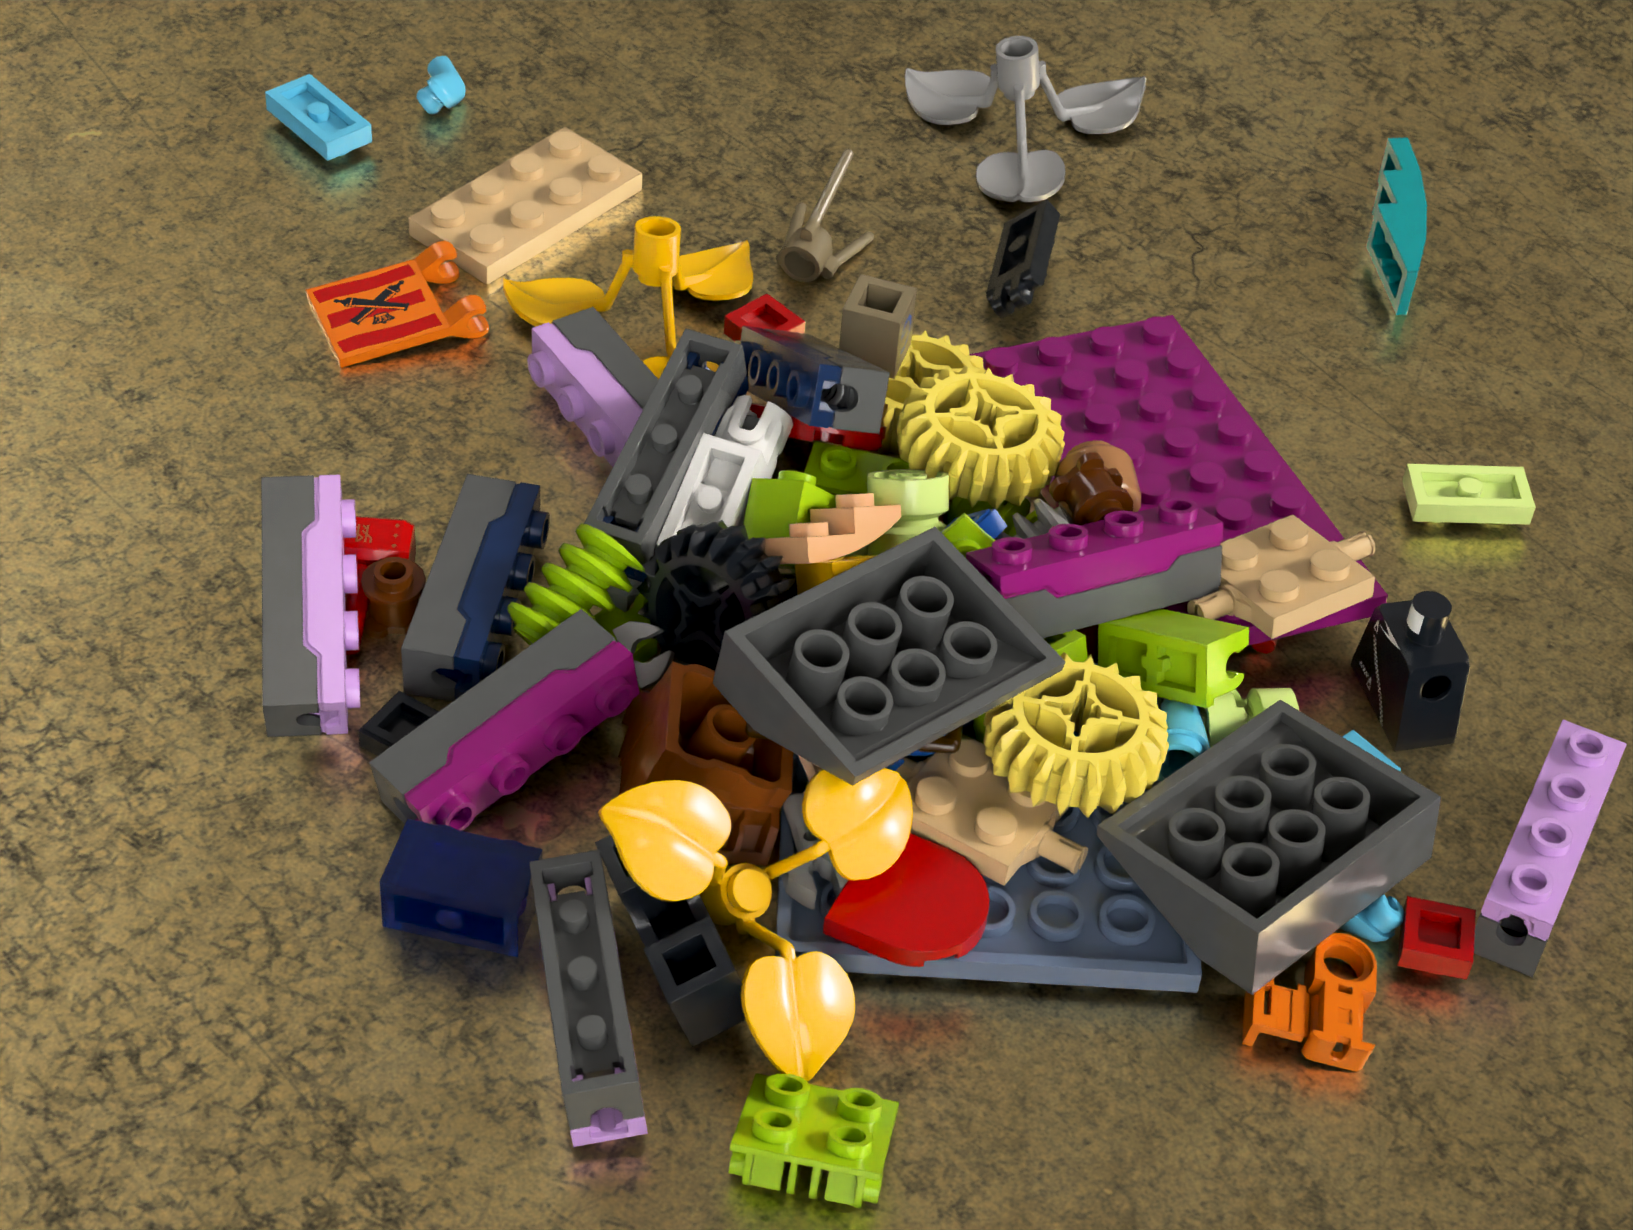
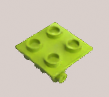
[729,1073,899,1208]

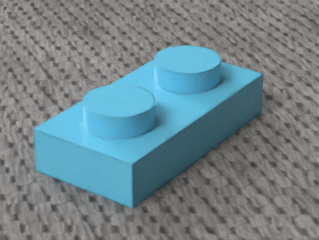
[265,74,372,161]

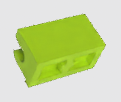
[1098,608,1249,708]

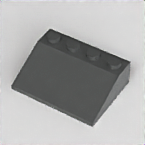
[713,527,1066,786]
[1097,700,1441,995]

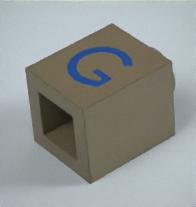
[839,274,917,379]

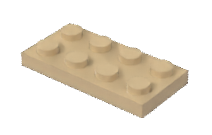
[408,127,642,285]

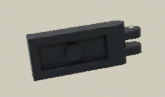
[986,199,1060,319]

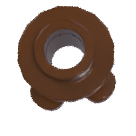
[1049,452,1133,525]
[361,557,426,639]

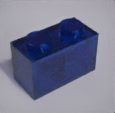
[379,819,543,957]

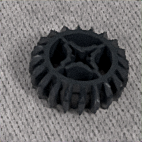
[637,520,796,672]

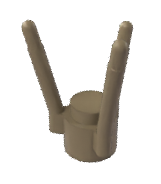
[776,149,874,282]

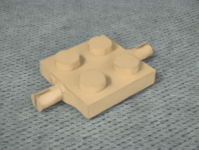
[1187,515,1375,639]
[896,734,1088,886]

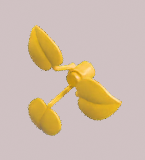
[503,216,754,379]
[598,768,913,1082]

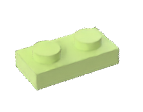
[1402,463,1536,525]

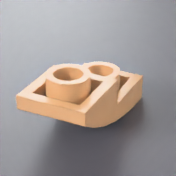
[765,493,901,564]

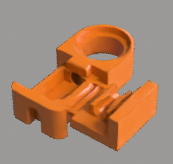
[1242,933,1377,1071]

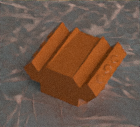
[618,661,793,866]

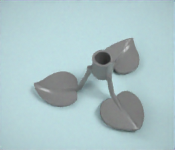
[905,36,1146,202]

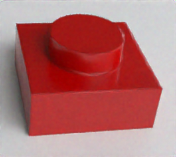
[724,293,805,342]
[1397,896,1476,980]

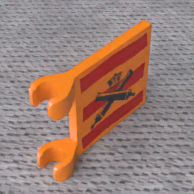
[306,241,489,368]

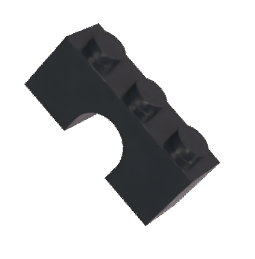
[595,835,745,1047]

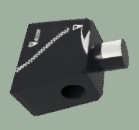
[1350,591,1470,752]

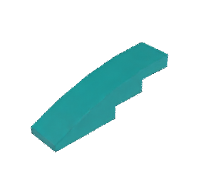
[1366,137,1427,315]

